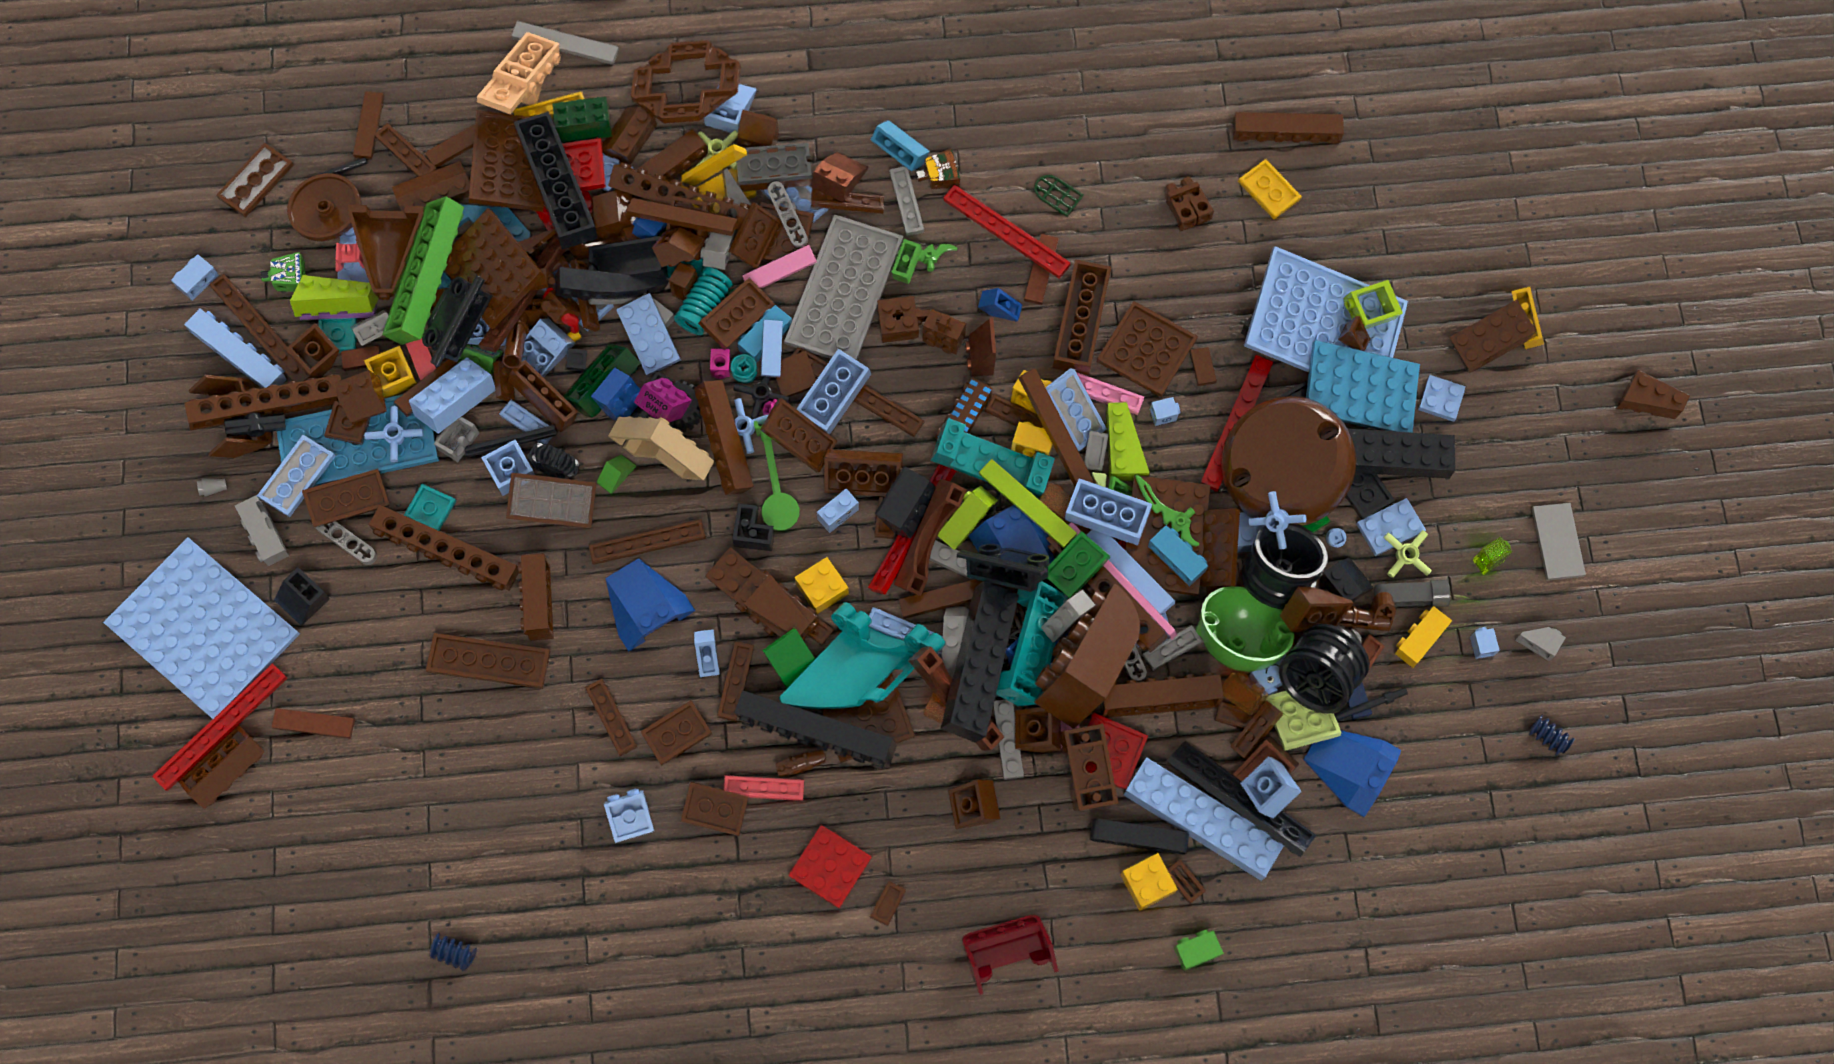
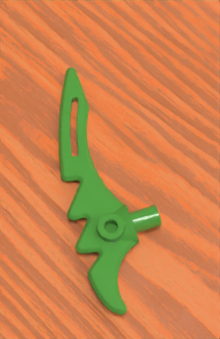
[896,244,958,272]
[1135,475,1199,546]

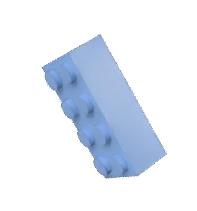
[797,349,871,435]
[409,357,495,434]
[1065,478,1152,546]

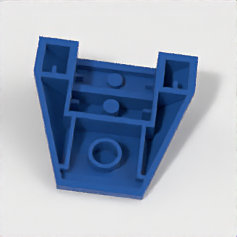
[968,505,1054,564]
[605,558,695,652]
[1303,731,1401,817]

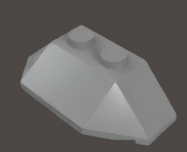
[942,606,969,678]

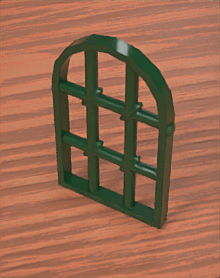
[1034,175,1084,217]

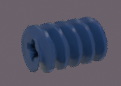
[1529,714,1575,756]
[430,933,477,971]

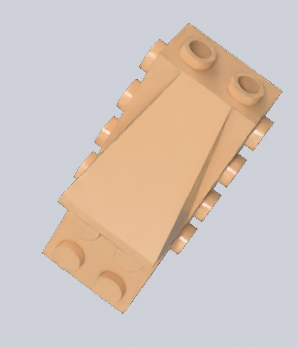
[477,32,561,114]

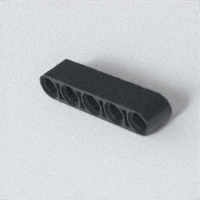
[1089,819,1189,855]

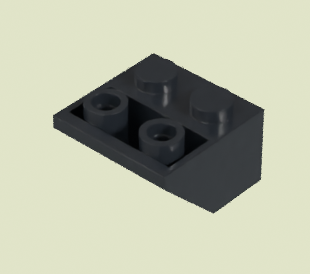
[274,567,330,626]

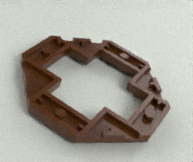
[631,40,741,124]

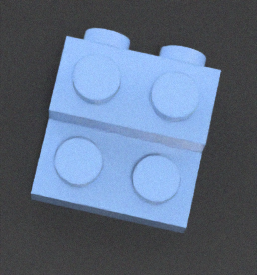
[604,788,654,843]

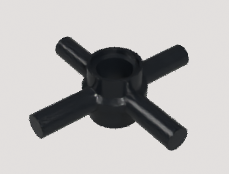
[733,376,790,419]

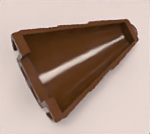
[348,205,424,300]

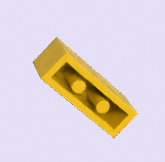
[1511,287,1544,349]
[1394,606,1452,668]

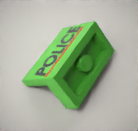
[458,344,502,375]

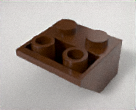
[652,227,705,267]

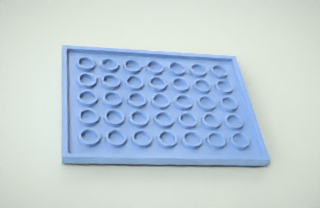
[1244,246,1408,372]
[103,537,300,719]

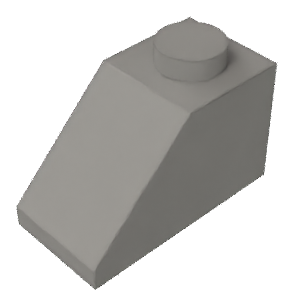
[1515,627,1566,661]

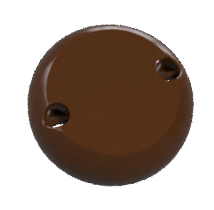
[1221,396,1356,526]

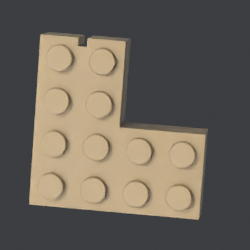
[608,416,714,480]

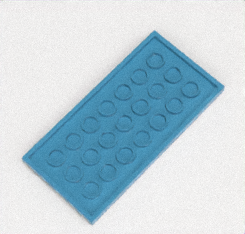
[277,395,439,487]

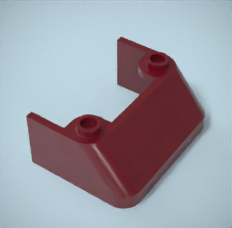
[962,915,1059,995]

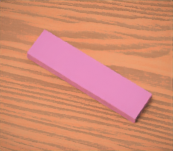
[743,245,817,289]
[1076,372,1144,415]

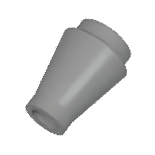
[197,478,227,497]

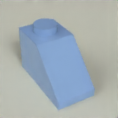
[694,629,719,677]

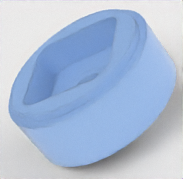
[1326,528,1346,547]

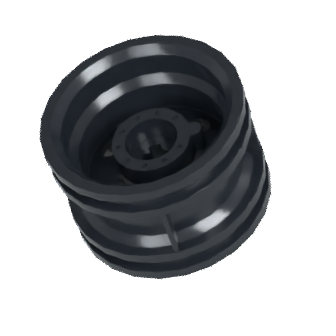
[1279,624,1370,714]

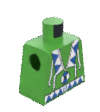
[261,252,305,292]

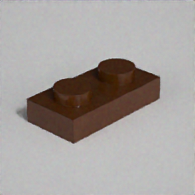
[493,361,515,402]

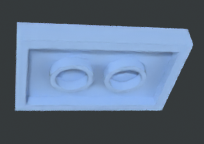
[1356,498,1426,557]

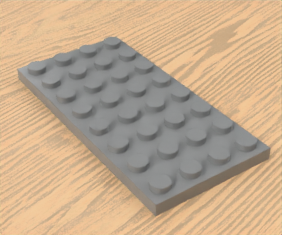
[784,214,903,360]

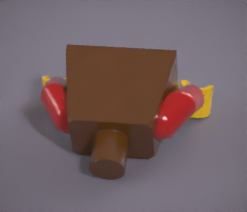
[540,288,581,342]

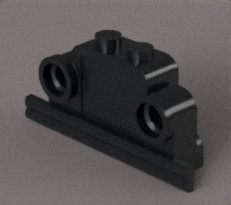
[422,275,493,367]
[956,544,1049,592]

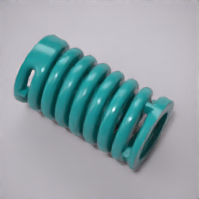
[674,267,732,335]

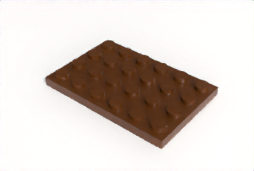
[468,110,544,212]
[445,208,544,329]
[1125,475,1210,596]

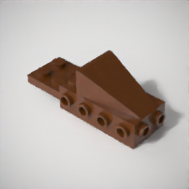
[705,547,819,641]

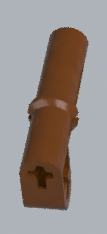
[502,299,550,368]
[1338,592,1396,632]

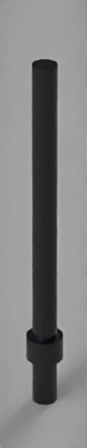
[1334,687,1408,721]

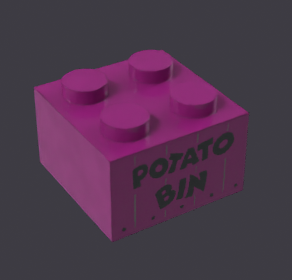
[634,378,692,423]

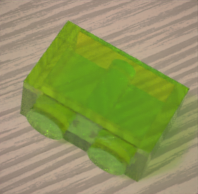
[1473,537,1512,575]

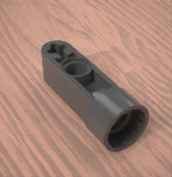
[1373,580,1450,607]

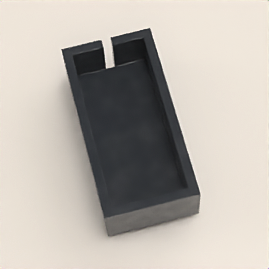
[589,236,668,279]

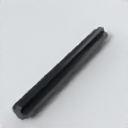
[465,425,557,457]

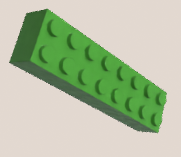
[382,197,464,345]

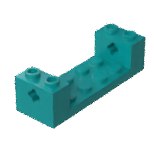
[930,418,1055,498]
[996,581,1068,706]

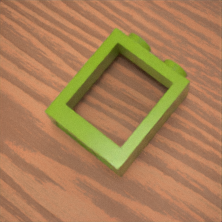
[1343,280,1403,329]

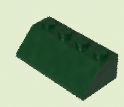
[563,343,640,418]

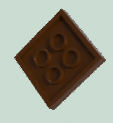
[760,202,814,262]

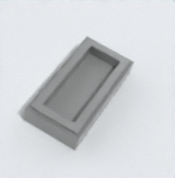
[1084,431,1108,471]

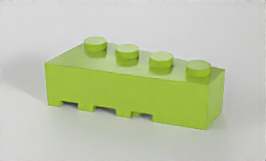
[290,275,378,317]
[1106,402,1150,481]

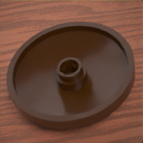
[287,173,362,241]

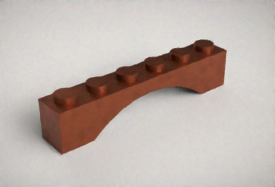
[894,479,967,596]
[908,646,1004,751]

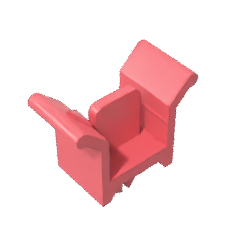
[335,243,364,272]

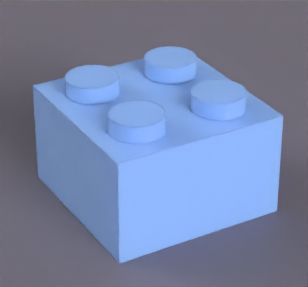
[481,440,535,496]
[1241,757,1301,818]

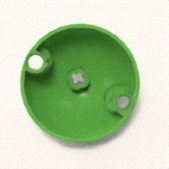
[1196,586,1294,672]

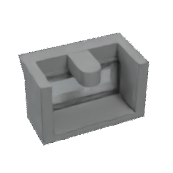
[434,417,480,463]

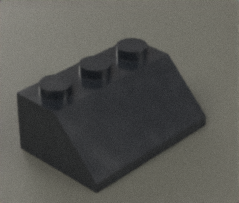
[874,466,936,539]

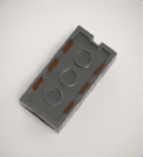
[737,143,812,192]

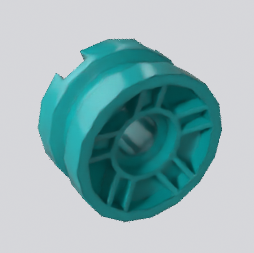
[731,354,757,384]

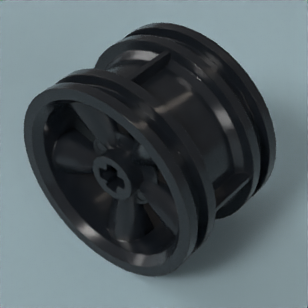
[1241,523,1328,609]

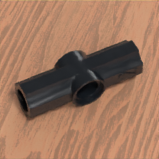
[224,412,286,437]

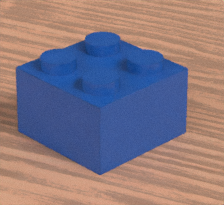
[591,368,640,421]

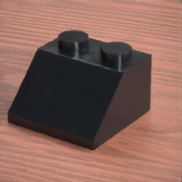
[1319,557,1373,602]

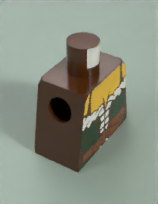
[916,149,960,189]

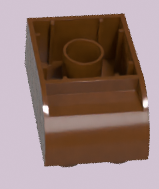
[1034,583,1140,729]

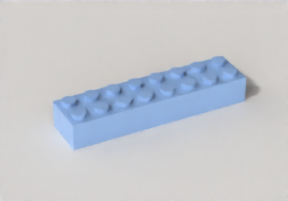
[1124,757,1284,881]

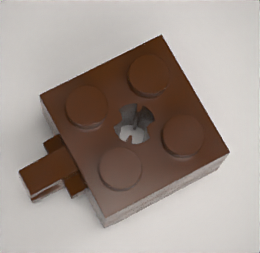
[877,296,930,343]
[923,309,966,355]

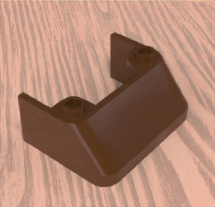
[189,375,272,458]

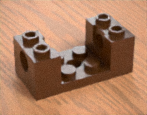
[1059,724,1118,811]

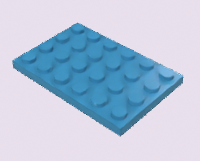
[1306,340,1420,433]

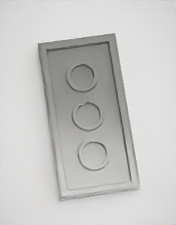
[1531,503,1586,581]

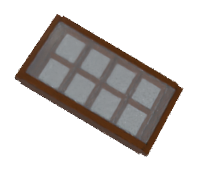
[506,473,596,528]

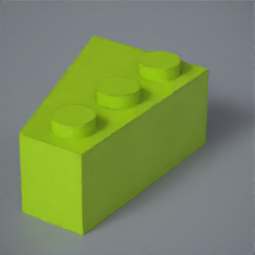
[938,486,998,550]

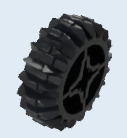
[527,443,580,480]

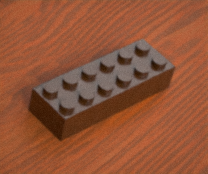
[1052,259,1111,375]
[1100,673,1224,718]

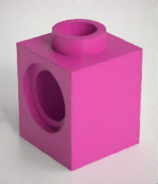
[710,349,731,379]

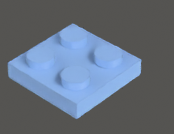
[1418,375,1466,422]

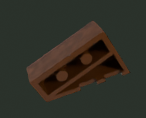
[1616,370,1690,419]

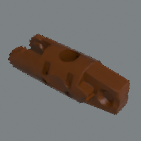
[775,750,826,777]

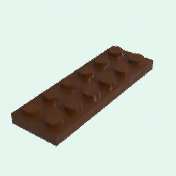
[426,633,551,689]

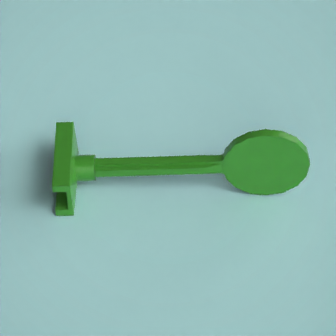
[754,421,800,531]

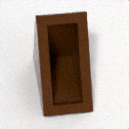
[1338,316,1370,351]

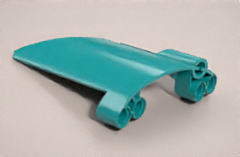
[779,602,946,709]

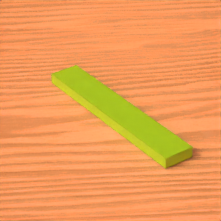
[979,459,1077,548]

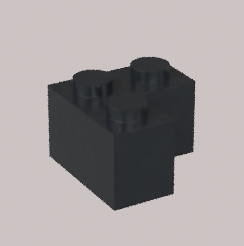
[732,503,775,551]

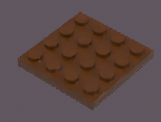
[1096,301,1198,398]
[821,673,915,763]

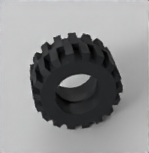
[669,380,702,432]

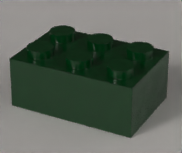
[553,96,612,143]

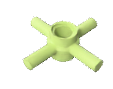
[696,130,738,170]
[1383,530,1432,578]

